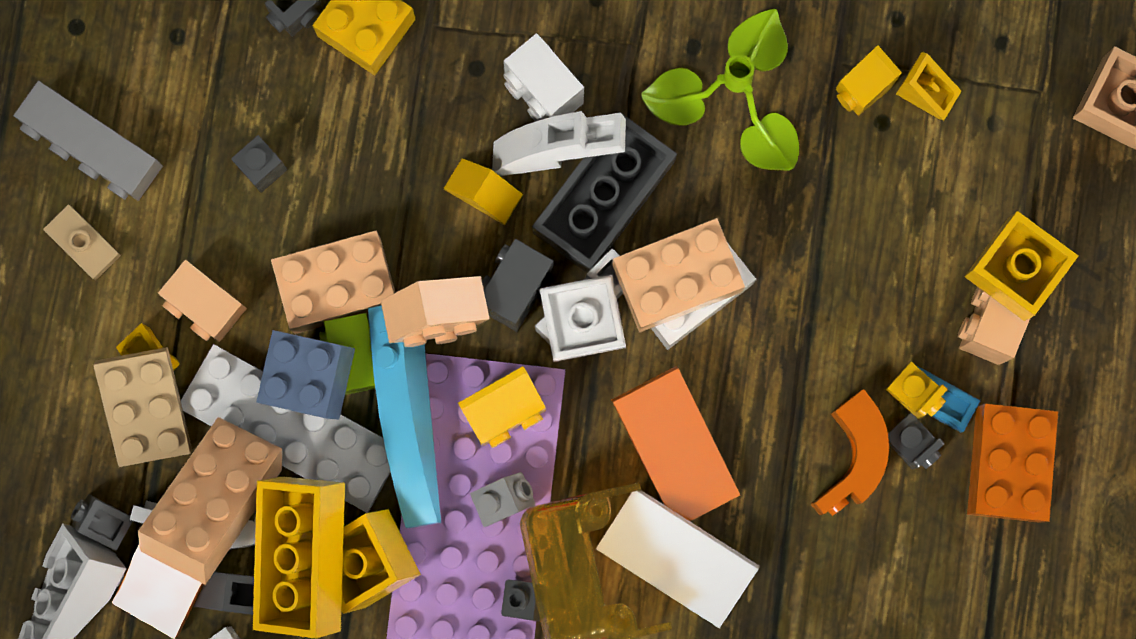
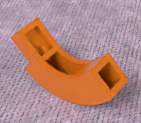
[811,389,889,516]

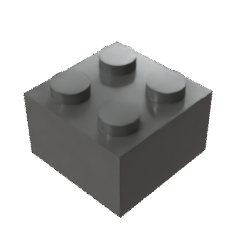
[482,239,554,332]

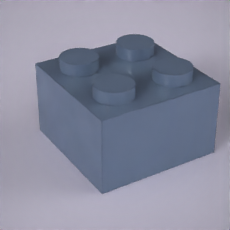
[256,330,355,420]

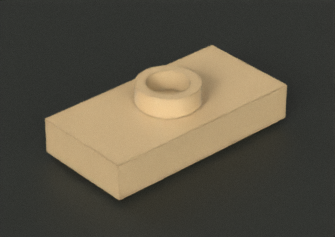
[43,204,121,281]

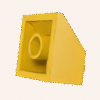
[458,366,546,448]

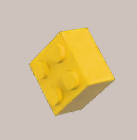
[312,0,416,76]
[964,211,1078,321]
[341,509,421,614]

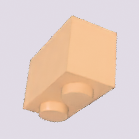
[158,260,247,342]

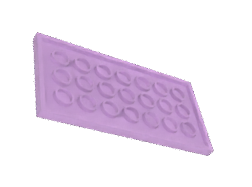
[386,353,565,639]

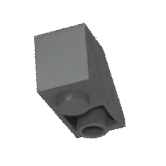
[193,572,254,615]

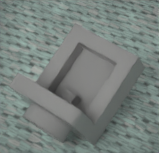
[470,472,535,527]

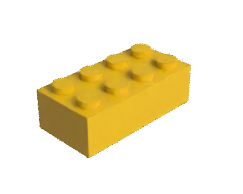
[253,477,345,639]

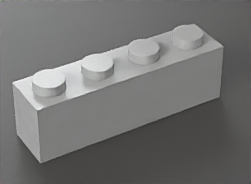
[13,81,163,201]

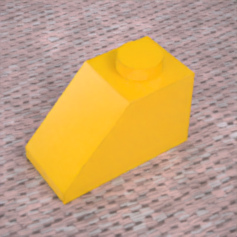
[835,45,902,116]

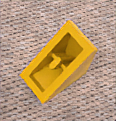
[896,52,961,121]
[444,158,523,225]

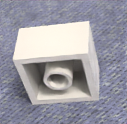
[503,33,584,122]

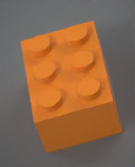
[967,404,1058,523]

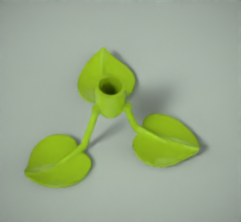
[641,9,799,171]

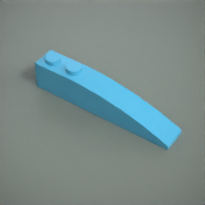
[368,306,441,528]

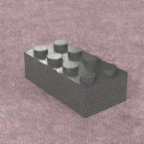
[532,112,677,273]

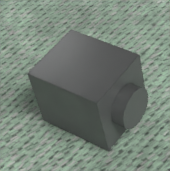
[231,135,288,193]

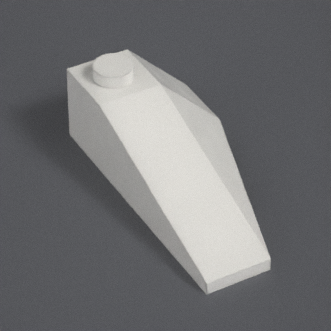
[18,523,127,639]

